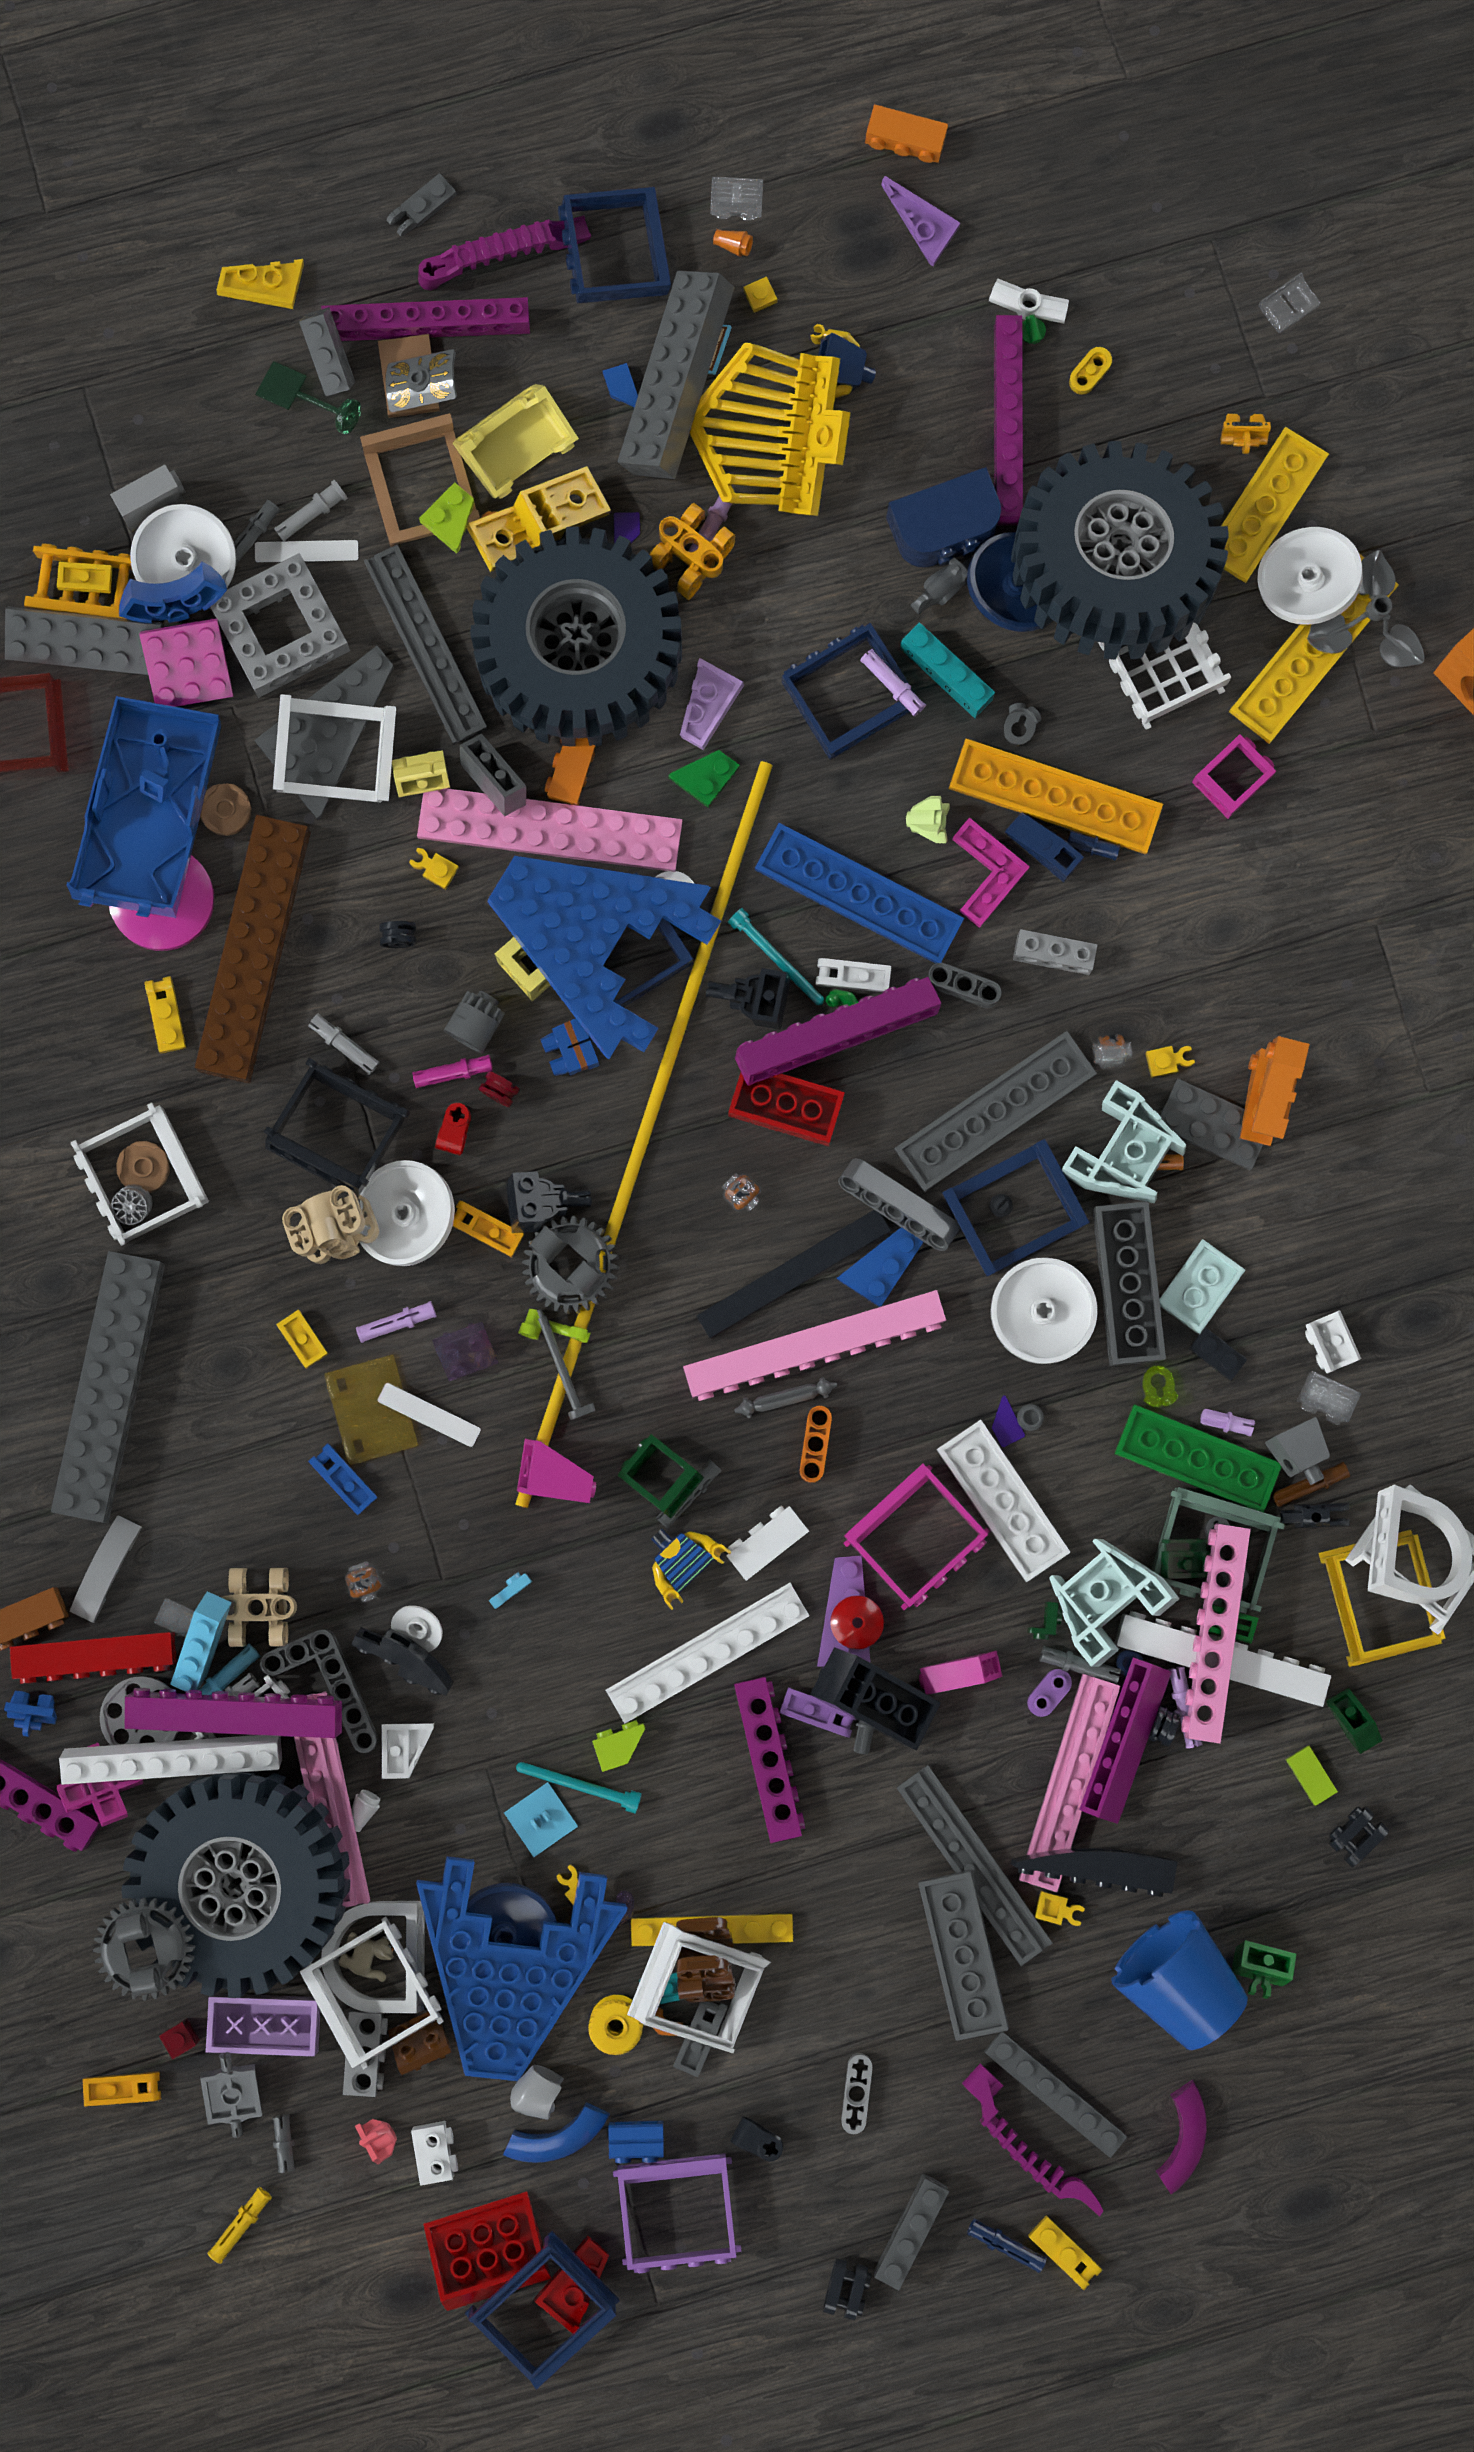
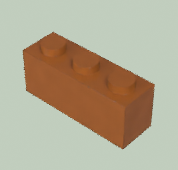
[0,1587,70,1651]

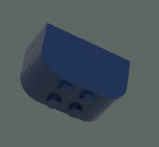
[886,467,1001,567]

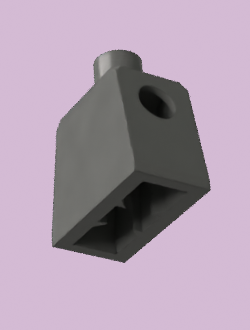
[1265,1417,1330,1485]

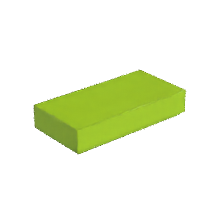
[1285,1745,1338,1806]

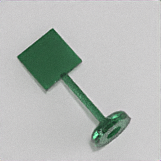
[255,361,361,435]

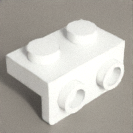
[1305,1311,1361,1373]

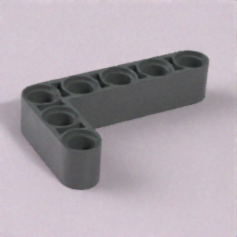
[260,1629,379,1753]

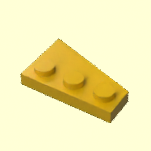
[216,259,304,309]

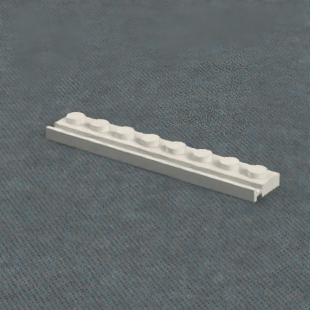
[606,1583,809,1724]

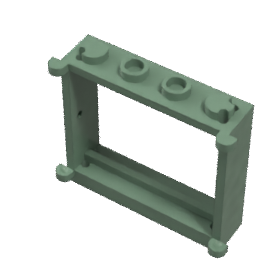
[1152,1487,1285,1614]

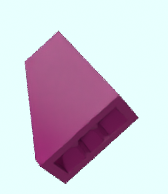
[919,1651,1002,1695]

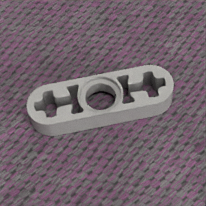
[841,2053,872,2134]

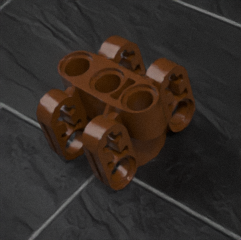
[676,1917,736,2002]

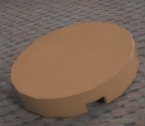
[200,783,252,836]
[116,1141,170,1193]

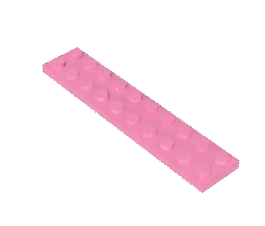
[417,788,682,872]

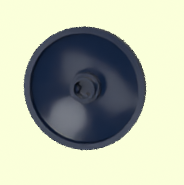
[967,532,1041,632]
[466,1883,557,1947]

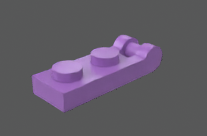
[779,1688,856,1738]

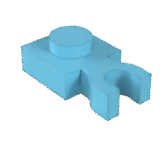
[489,1572,533,1609]

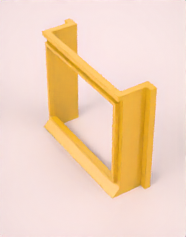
[1318,1530,1446,1667]

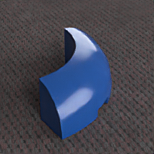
[119,561,227,623]
[503,2102,610,2163]

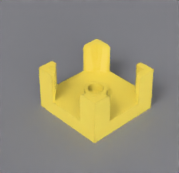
[495,937,550,1001]

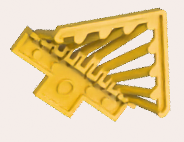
[690,343,850,516]

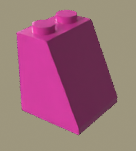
[517,1439,596,1503]

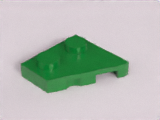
[668,750,740,808]

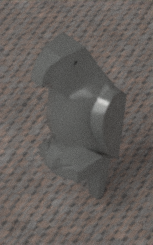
[910,555,974,615]

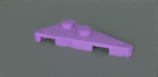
[881,176,960,266]

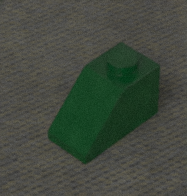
[1326,1688,1383,1754]

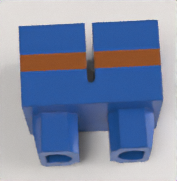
[540,1018,600,1076]

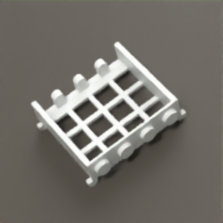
[1098,622,1231,730]

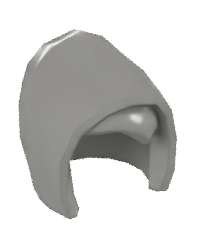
[510,2065,564,2120]

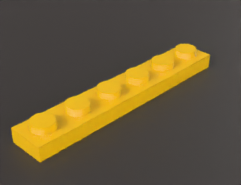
[631,1913,793,1946]

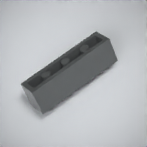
[873,2173,949,2291]

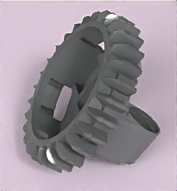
[522,1216,619,1314]
[93,1897,196,2000]

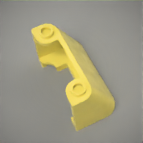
[453,384,579,499]

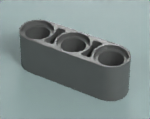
[927,963,1001,1008]

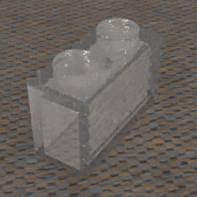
[710,177,763,220]
[1297,1371,1361,1425]

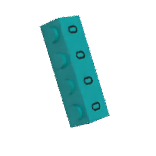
[900,622,995,718]

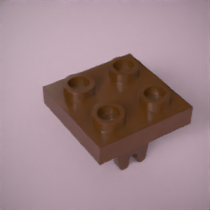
[388,2011,451,2075]

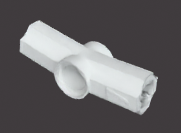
[989,279,1069,324]

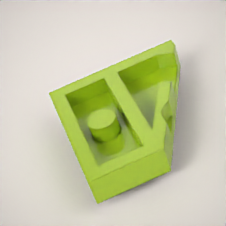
[419,482,474,554]

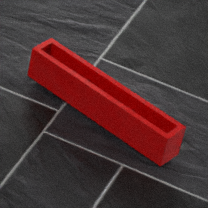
[10,1632,177,1684]

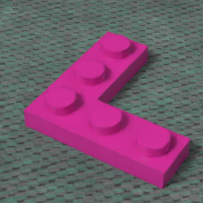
[952,818,1030,928]

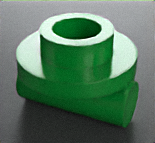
[1022,314,1046,344]

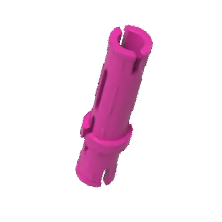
[412,1054,493,1088]

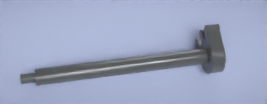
[537,1309,596,1420]

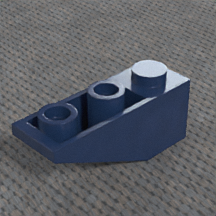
[1005,812,1084,882]

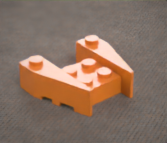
[1240,1036,1310,1146]

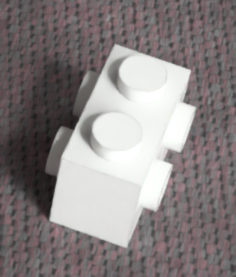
[411,2121,458,2186]

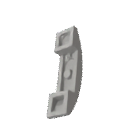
[70,1515,142,1623]

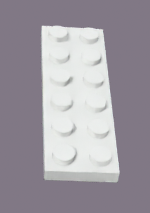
[936,1420,1070,1582]

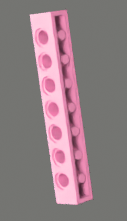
[1181,1524,1250,1744]

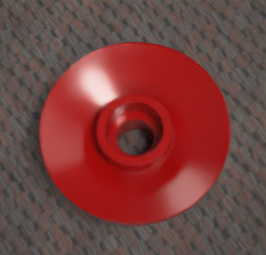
[830,1596,884,1649]

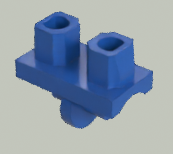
[4,1691,57,1737]

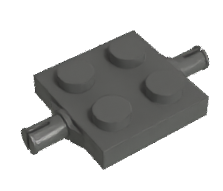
[200,2052,262,2138]

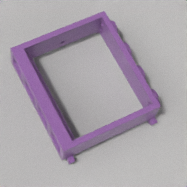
[613,2153,741,2273]

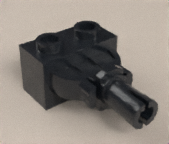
[706,968,791,1030]
[506,1172,592,1233]

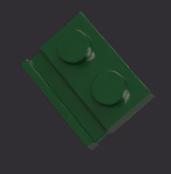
[1161,1538,1209,1579]

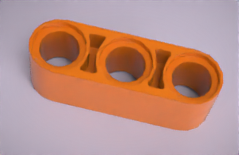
[799,1406,832,1483]

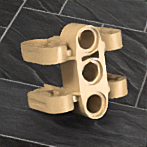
[282,1185,379,1264]
[222,1568,297,1647]

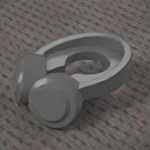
[1004,703,1041,746]

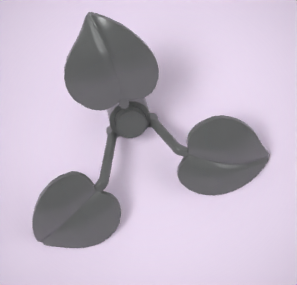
[1307,550,1424,668]

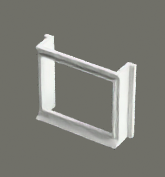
[273,694,396,803]
[1345,1485,1474,1634]
[627,1922,771,2053]

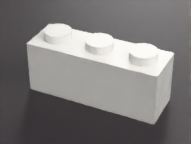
[726,1505,809,1581]

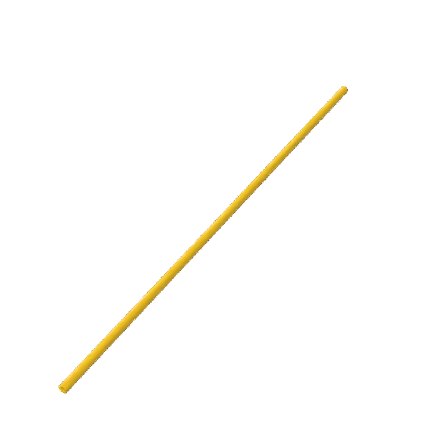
[515,761,773,1508]

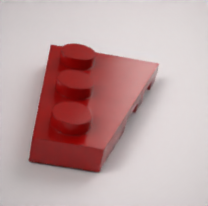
[534,2236,609,2334]

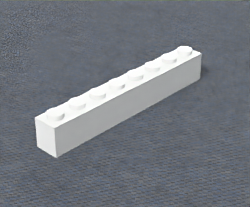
[1114,1611,1331,1707]
[59,1735,282,1785]

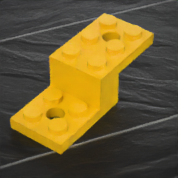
[467,466,611,572]

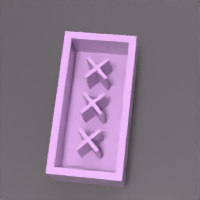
[206,1993,320,2056]

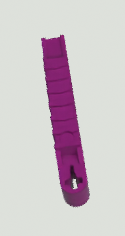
[418,215,591,291]
[962,2063,1103,2217]

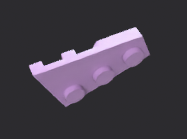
[680,658,744,750]

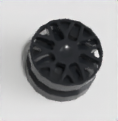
[379,921,417,948]
[1148,1705,1181,1747]

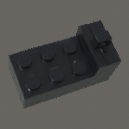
[810,1647,941,1751]

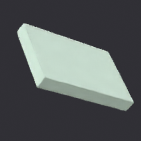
[1159,1239,1245,1334]

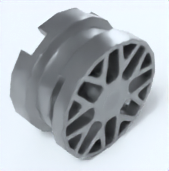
[111,1184,153,1225]

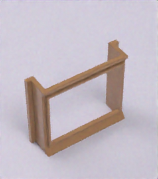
[360,413,480,547]

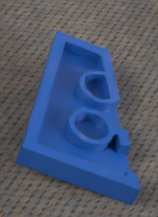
[836,1227,923,1307]

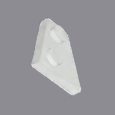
[382,1723,434,1779]

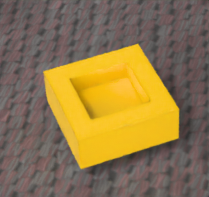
[743,277,777,313]

